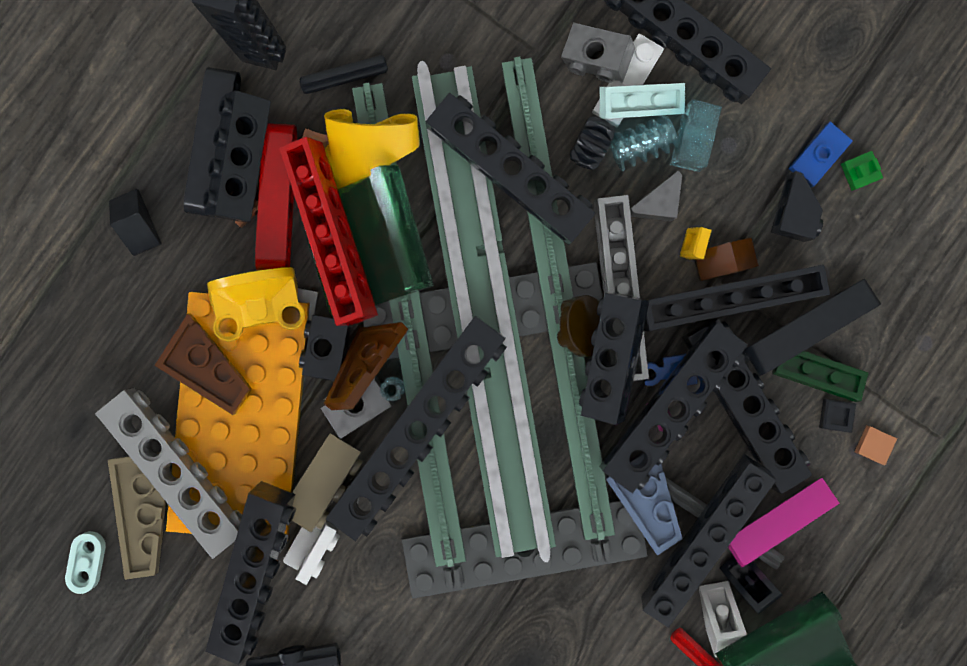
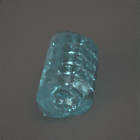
[611,115,679,171]

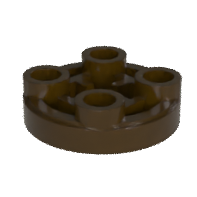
[557,295,600,357]

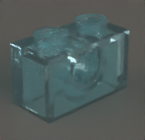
[670,99,722,172]

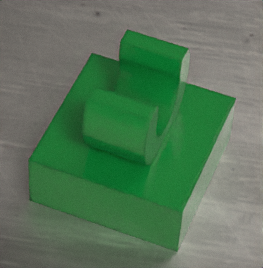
[841,151,883,191]

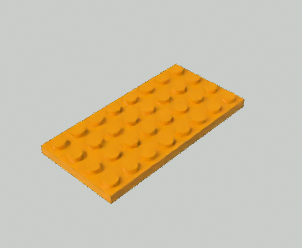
[166,292,310,541]

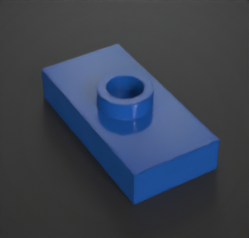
[788,122,853,188]

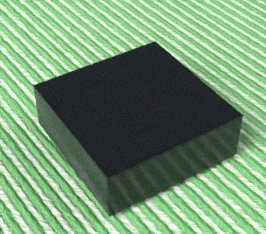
[819,399,856,433]

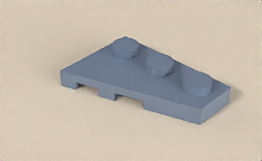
[605,452,683,555]

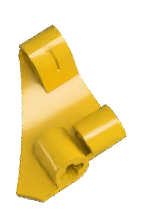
[324,109,420,197]

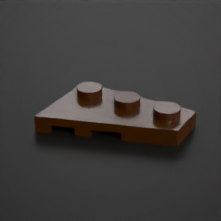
[154,314,252,415]
[324,322,408,410]

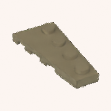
[108,451,166,580]

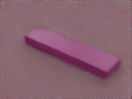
[728,478,840,567]

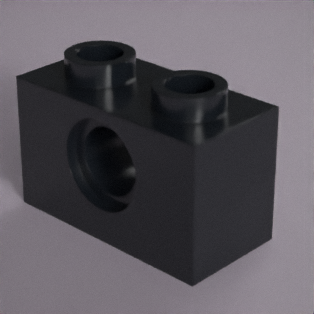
[299,315,352,381]

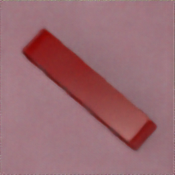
[255,123,297,270]

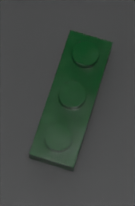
[772,351,868,402]

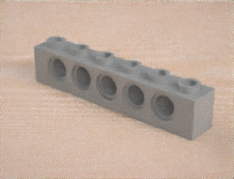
[593,195,649,381]
[95,388,242,559]

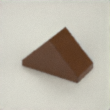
[695,238,759,281]

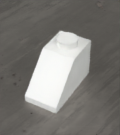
[699,581,747,657]

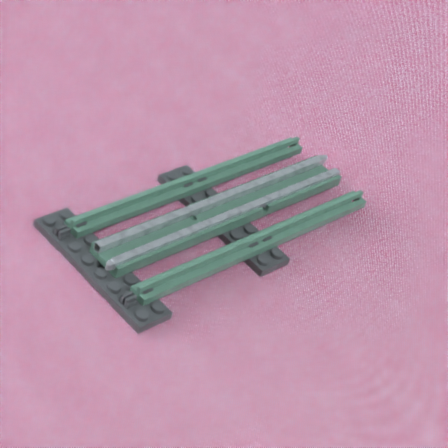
[352,57,648,599]

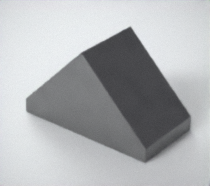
[630,171,682,221]

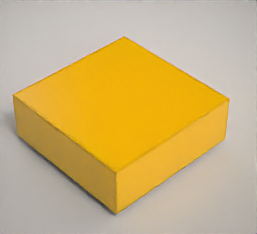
[680,227,712,259]

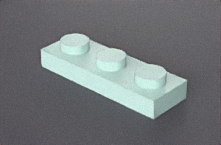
[600,83,685,119]

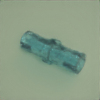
[380,377,405,401]

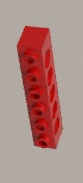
[279,137,378,326]

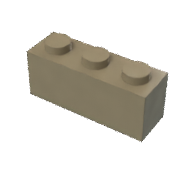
[292,433,363,532]

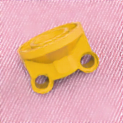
[207,267,305,342]

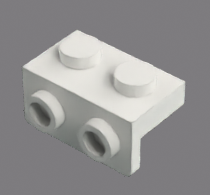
[283,521,340,585]

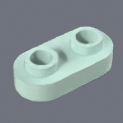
[65,531,106,594]

